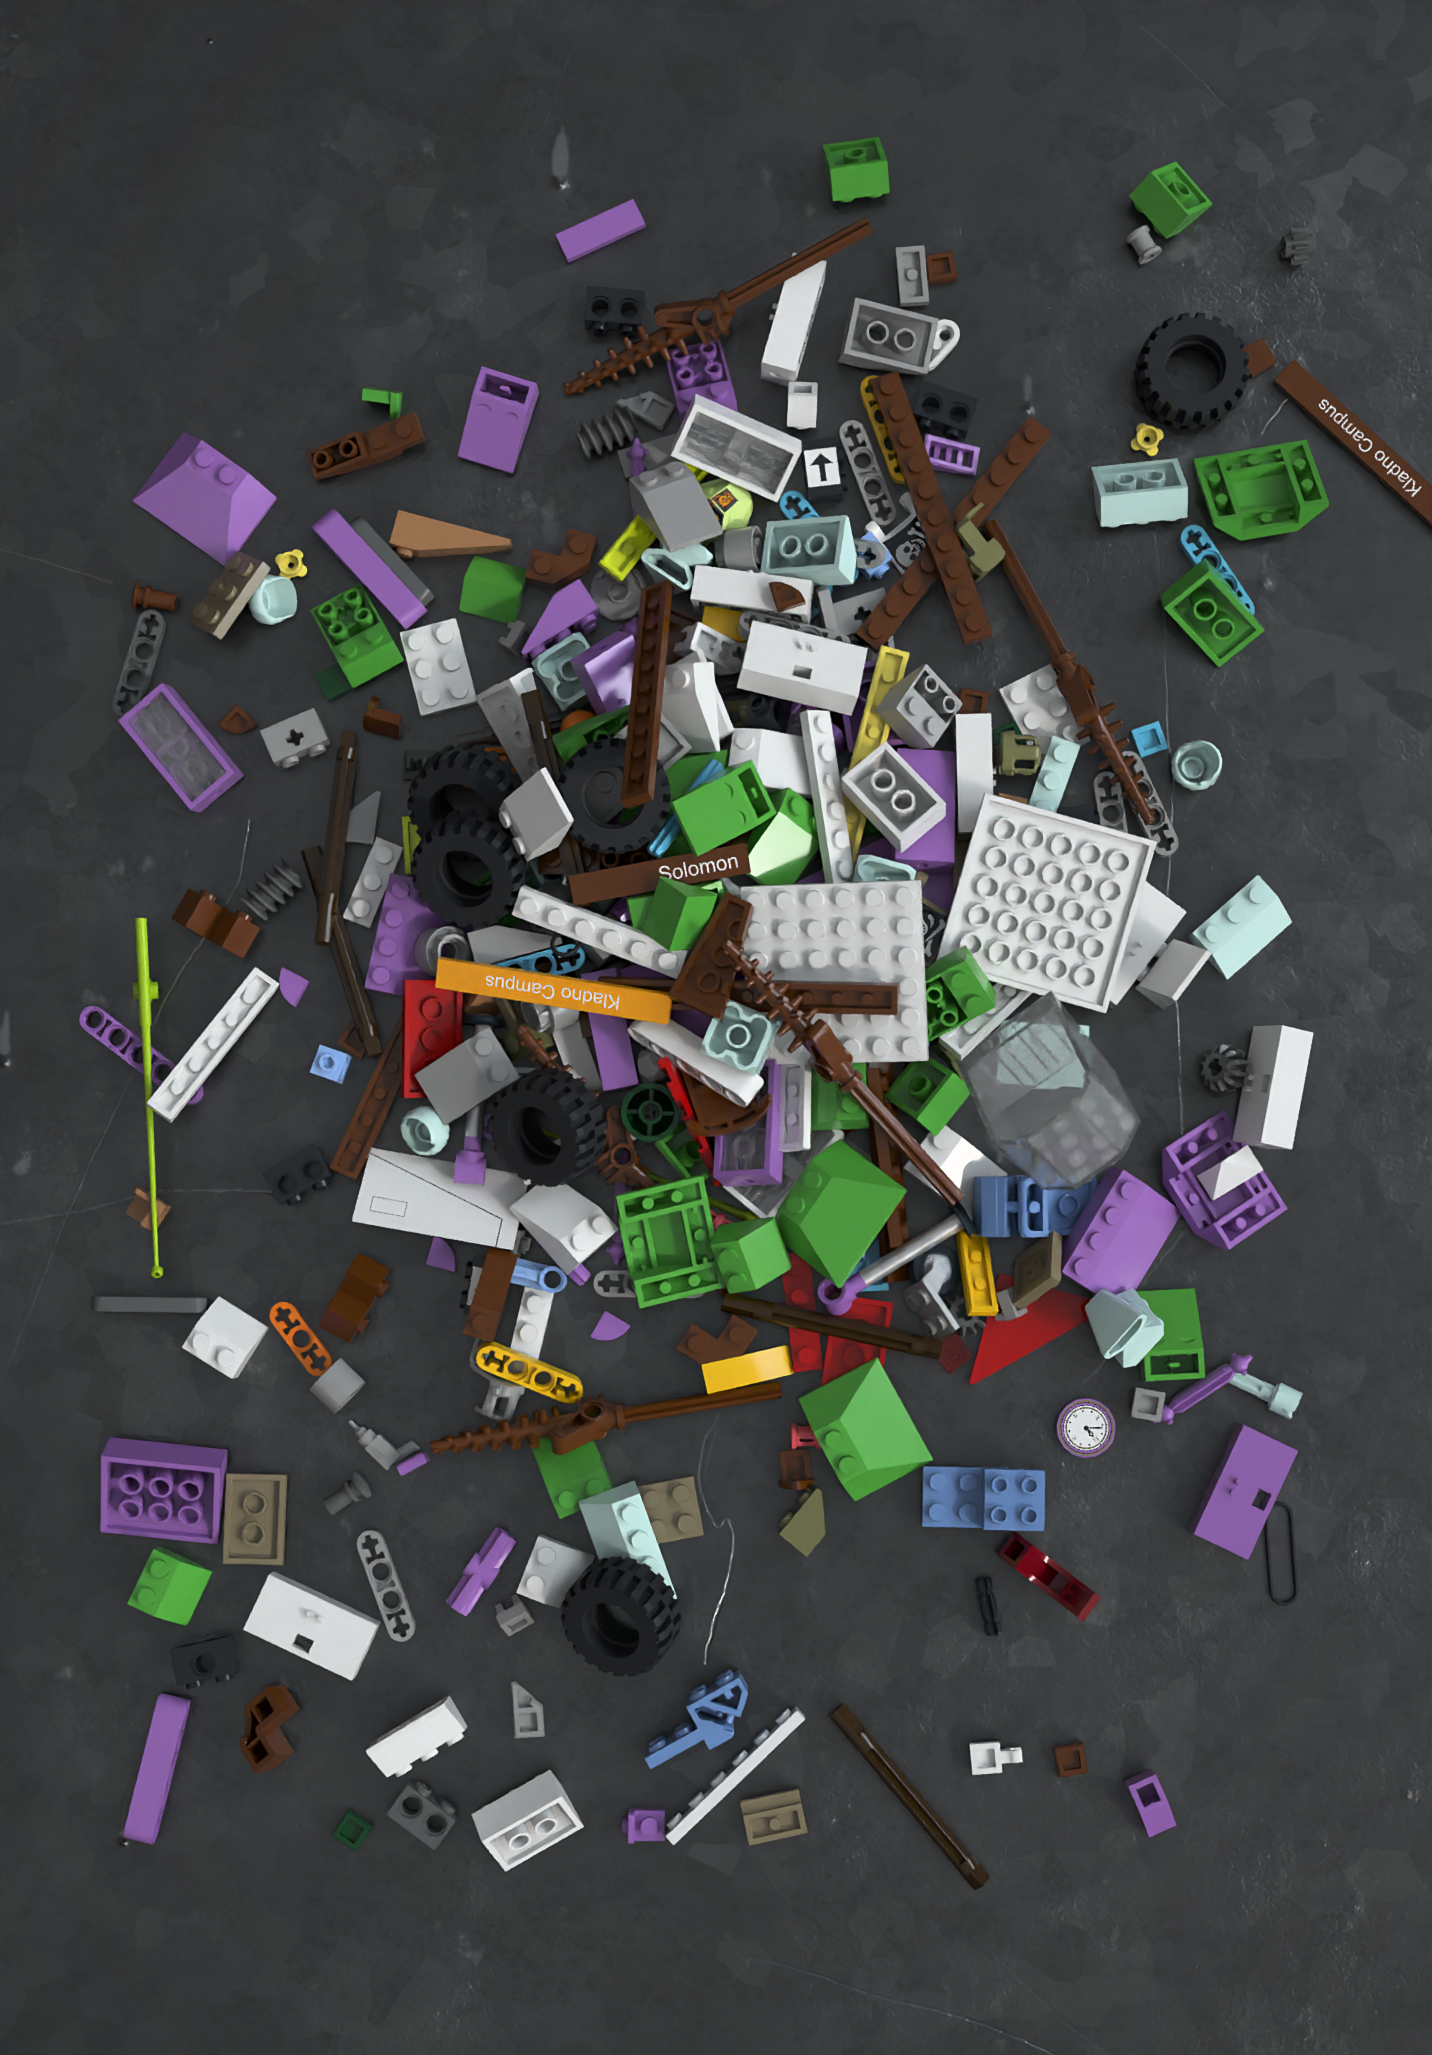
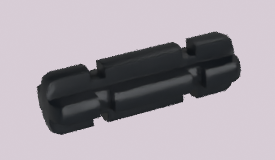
[975,1577,1002,1636]

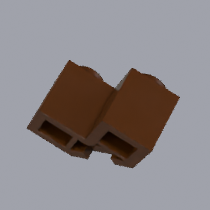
[525,529,598,592]
[171,888,260,959]
[319,1253,390,1343]
[676,1314,758,1365]
[240,1685,300,1773]

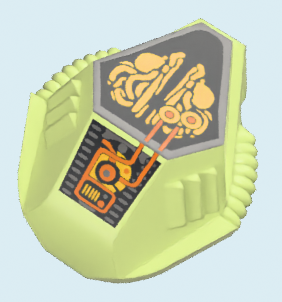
[699,478,753,547]

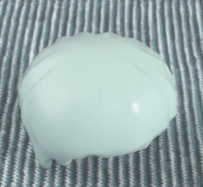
[248,574,297,625]
[1171,740,1222,790]
[400,1106,450,1156]

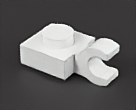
[969,1741,1023,1775]

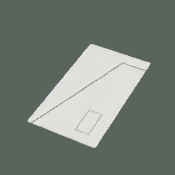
[352,1148,527,1250]

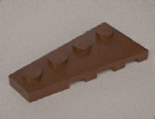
[668,892,754,1023]

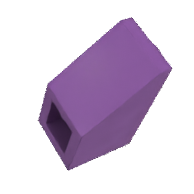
[1124,1769,1176,1837]

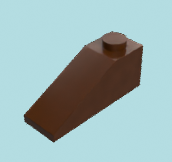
[463,1247,519,1342]

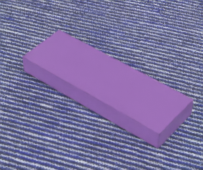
[555,199,646,263]

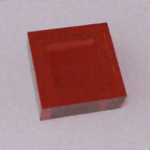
[938,1332,973,1374]

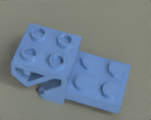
[974,1175,1097,1237]
[922,1466,1045,1531]
[645,1669,748,1769]

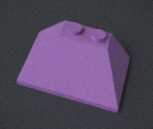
[132,432,277,567]
[1162,1109,1288,1251]

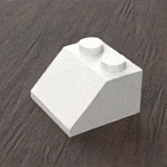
[182,1296,269,1379]
[516,1533,595,1608]

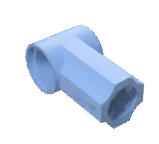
[511,1258,567,1293]

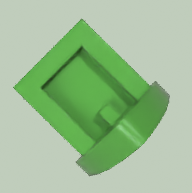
[362,387,403,421]

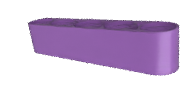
[311,508,427,630]
[79,1006,204,1105]
[123,1693,190,1845]

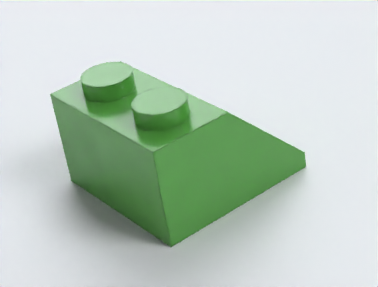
[823,137,890,202]
[1129,162,1213,239]
[885,1056,973,1136]
[711,1216,792,1294]
[127,1546,213,1626]

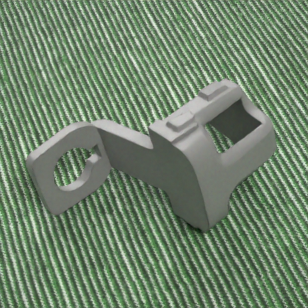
[470,1338,526,1422]

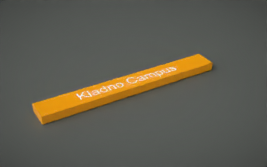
[435,957,672,1025]

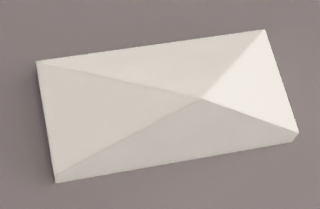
[1197,1145,1263,1201]

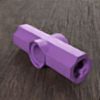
[446,1527,517,1616]

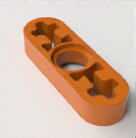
[269,1302,333,1376]

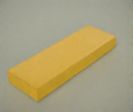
[955,1230,999,1316]

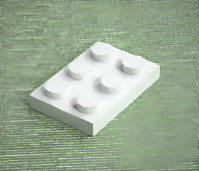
[400,618,478,718]
[998,664,1091,768]

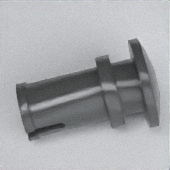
[323,1472,371,1515]

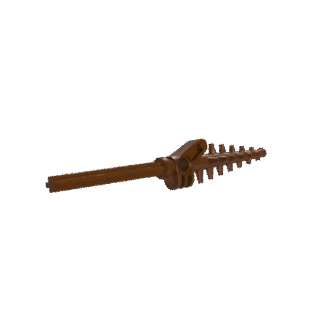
[563,216,873,396]
[981,518,1155,826]
[719,938,964,1206]
[515,1025,743,1298]
[430,1382,782,1455]

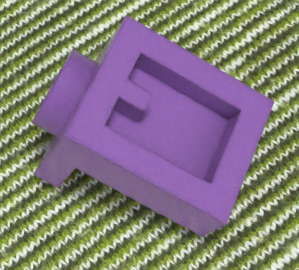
[622,1808,665,1844]

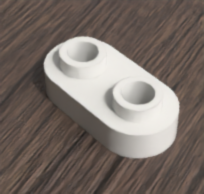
[928,319,960,372]

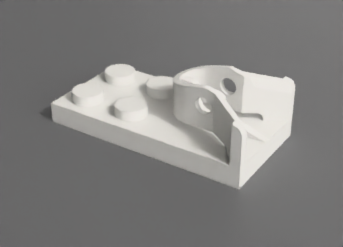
[475,668,565,783]

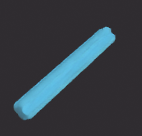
[647,759,723,858]

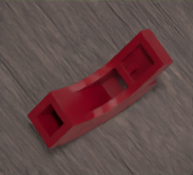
[997,1531,1101,1622]

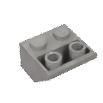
[875,664,963,749]

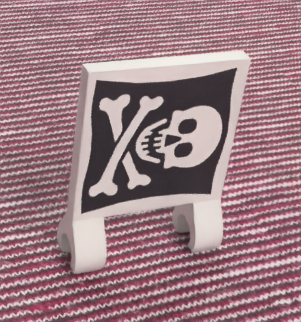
[864,492,927,575]

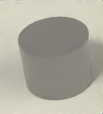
[310,1358,365,1414]

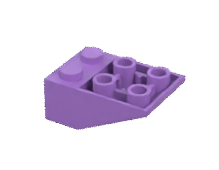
[666,339,738,426]
[458,366,539,474]
[521,579,600,667]

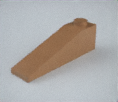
[389,510,513,559]

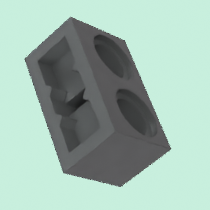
[386,1780,458,1851]

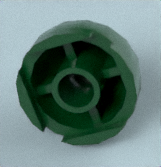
[621,1083,680,1142]

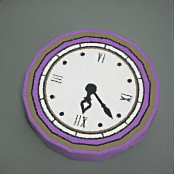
[1056,1398,1116,1458]

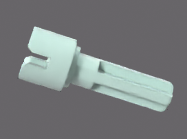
[1224,1364,1303,1419]

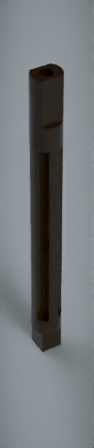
[521,689,592,908]
[314,731,358,946]
[301,846,382,1059]
[721,1292,943,1359]
[829,1703,990,1891]

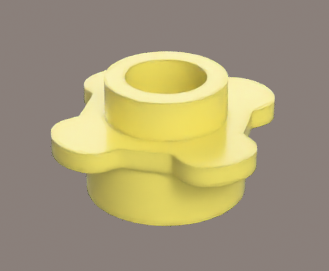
[1130,423,1164,456]
[275,549,307,579]

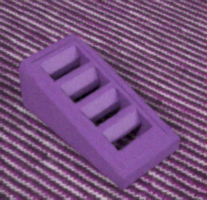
[922,434,980,477]

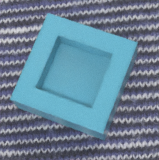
[1130,721,1168,759]

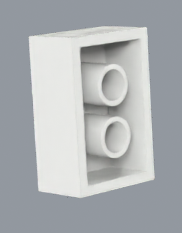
[841,741,946,853]

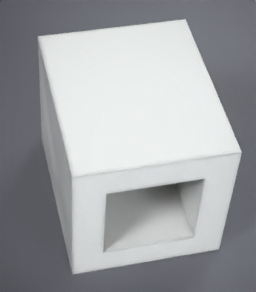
[787,381,818,429]

